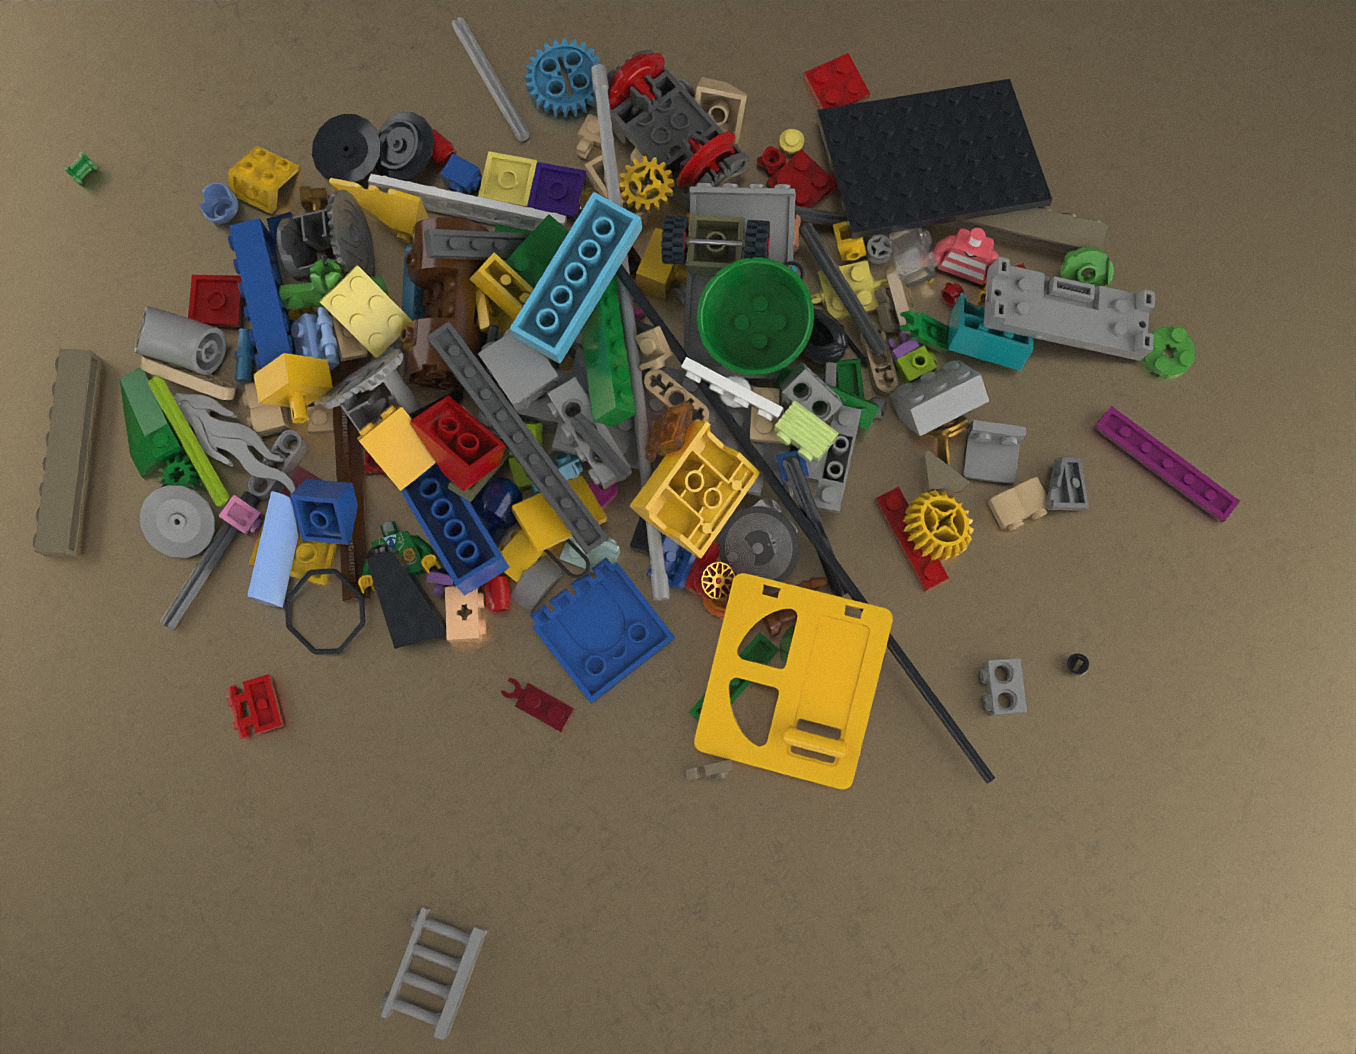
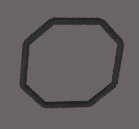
[285,569,366,654]

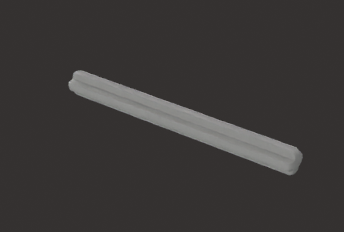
[452,17,530,142]

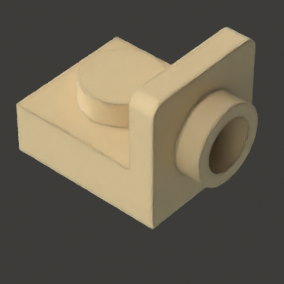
[634,326,673,371]

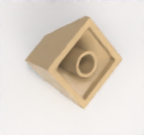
[695,77,747,144]

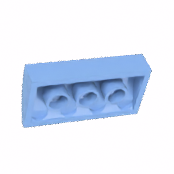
[247,491,300,608]

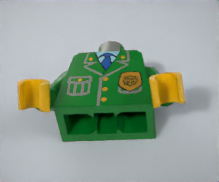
[358,521,441,593]

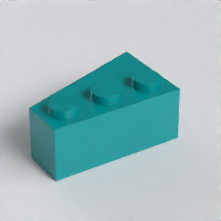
[948,293,1033,371]

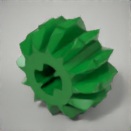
[157,455,203,491]

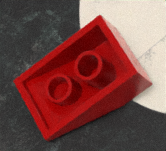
[410,395,506,491]

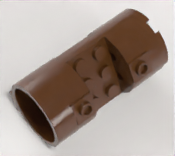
[401,217,489,391]

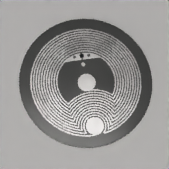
[719,506,799,589]

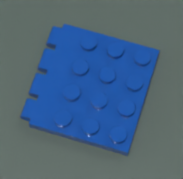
[530,557,675,703]

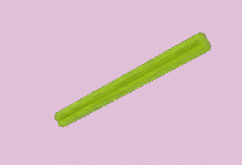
[148,376,230,507]

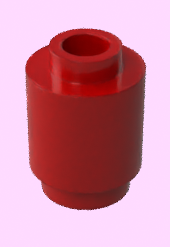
[431,129,457,166]
[483,573,512,613]

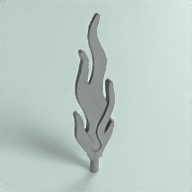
[168,388,296,494]

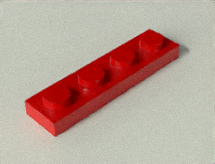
[875,487,949,591]

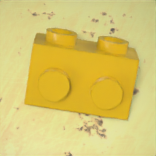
[475,286,514,341]

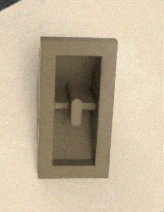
[921,450,969,493]

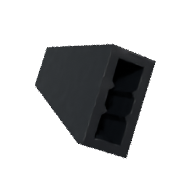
[366,544,446,649]

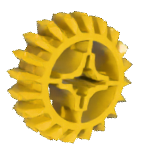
[903,490,974,561]

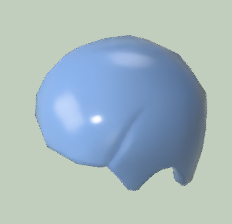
[199,182,239,224]

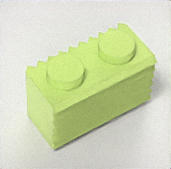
[774,401,839,463]

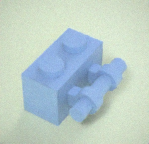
[291,307,340,371]

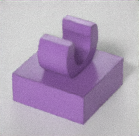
[888,332,920,365]
[426,567,454,597]

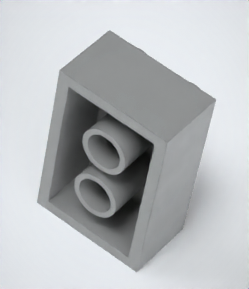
[890,360,989,436]

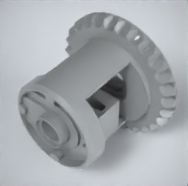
[320,349,422,431]

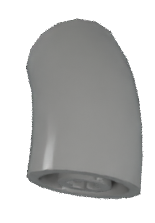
[134,306,227,375]

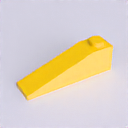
[329,178,429,244]

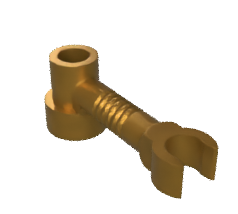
[299,186,328,251]

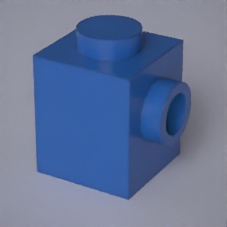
[440,154,482,195]

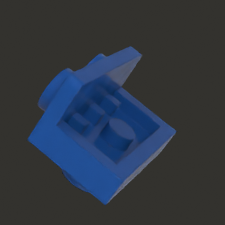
[646,534,696,589]

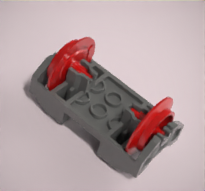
[593,49,749,212]

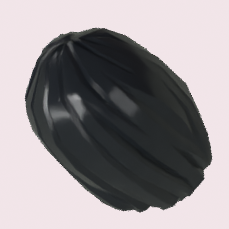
[801,307,848,364]

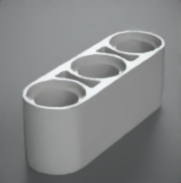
[248,430,307,502]

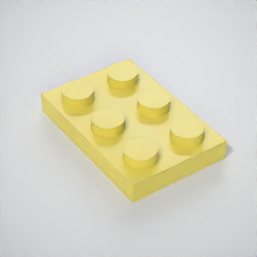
[319,265,412,359]

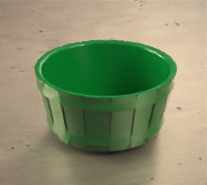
[697,257,814,375]

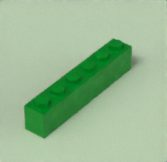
[581,276,636,428]

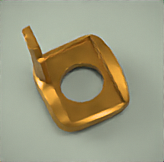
[925,416,970,465]

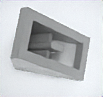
[511,557,564,613]

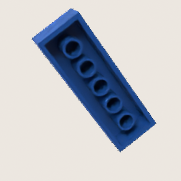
[228,218,296,370]
[401,463,510,596]

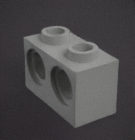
[779,362,843,422]
[980,658,1027,717]

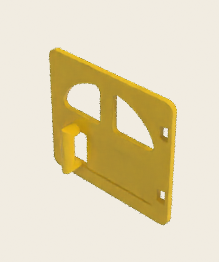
[694,573,893,790]

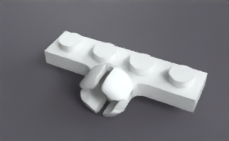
[681,357,785,421]

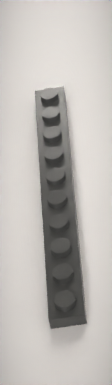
[427,321,609,555]

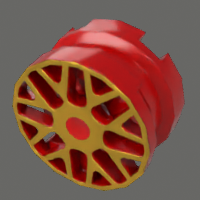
[693,562,735,599]

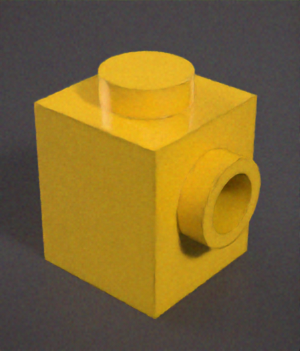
[833,221,867,262]

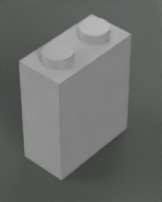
[478,329,561,412]

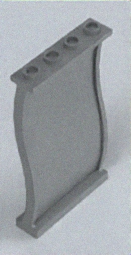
[682,183,796,381]

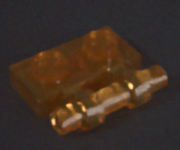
[645,401,694,462]

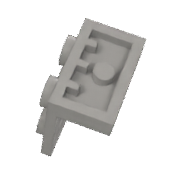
[963,420,1026,485]

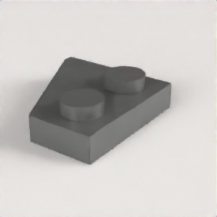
[1046,457,1089,511]

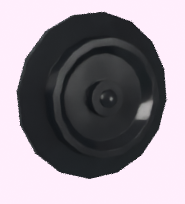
[375,112,434,181]
[312,114,381,183]

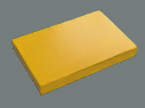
[511,475,607,554]
[248,515,339,586]

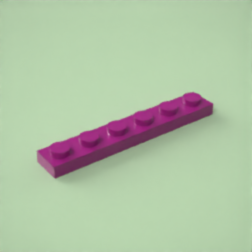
[1094,406,1240,523]

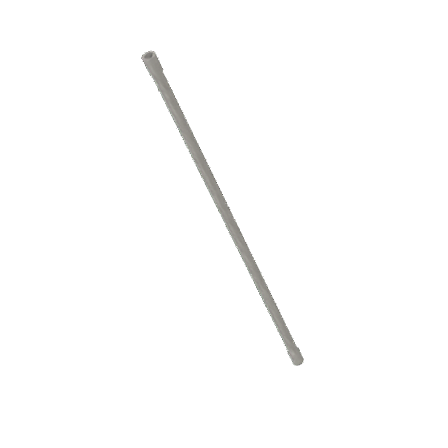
[591,64,670,601]

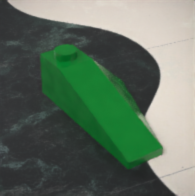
[120,367,187,478]

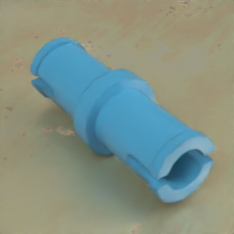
[234,329,256,383]

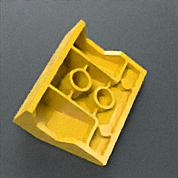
[630,421,760,558]

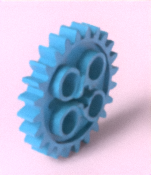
[525,38,604,118]

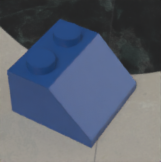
[290,479,358,545]

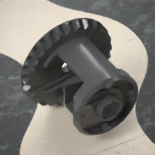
[276,190,374,282]

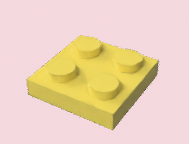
[478,151,538,207]

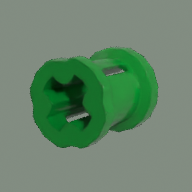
[63,151,99,185]

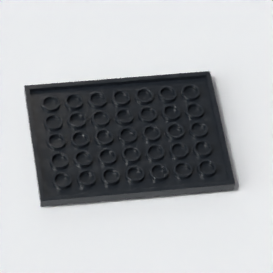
[816,79,1052,239]

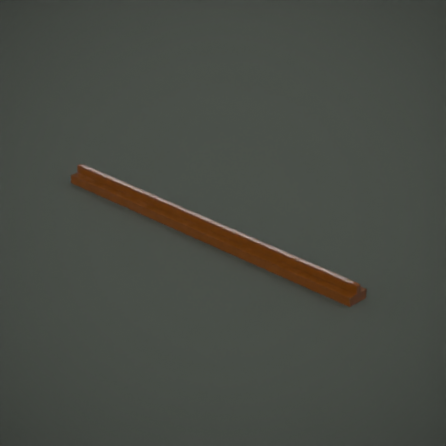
[323,205,371,602]

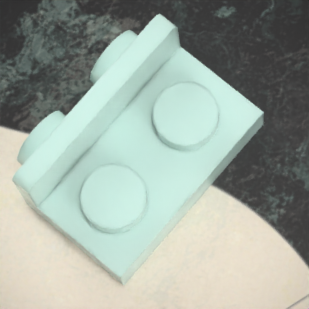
[559,537,620,575]

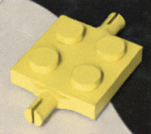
[811,261,890,320]

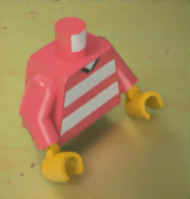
[919,228,999,302]

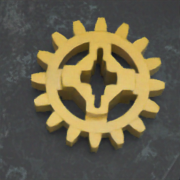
[619,156,675,214]

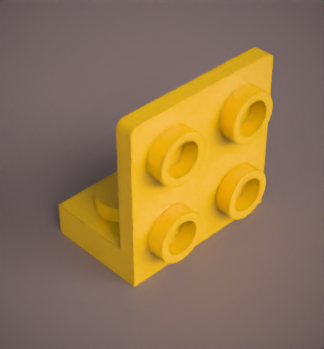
[228,146,299,214]

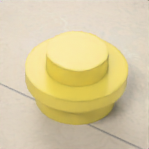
[779,129,804,154]

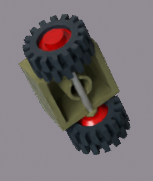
[661,214,770,277]

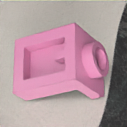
[219,495,263,535]

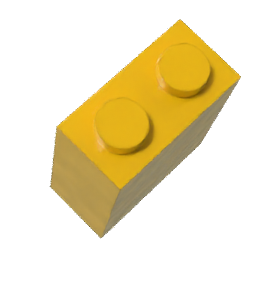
[357,405,436,491]

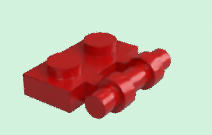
[226,674,284,740]

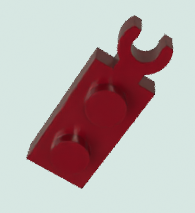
[501,678,575,733]

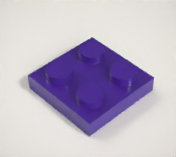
[527,162,587,221]

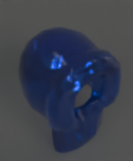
[474,477,524,543]

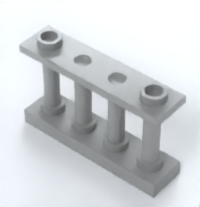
[380,907,488,1040]

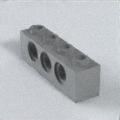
[547,377,632,489]

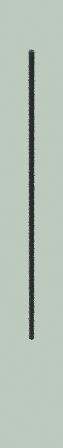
[574,209,995,784]

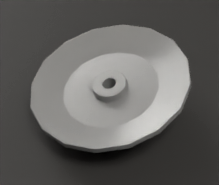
[139,485,215,558]

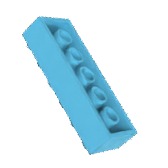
[510,192,643,364]

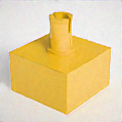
[636,228,688,302]
[254,353,333,423]

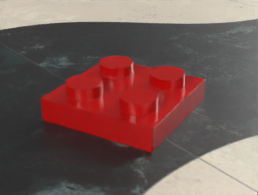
[804,53,870,109]
[766,149,836,209]
[188,274,243,327]

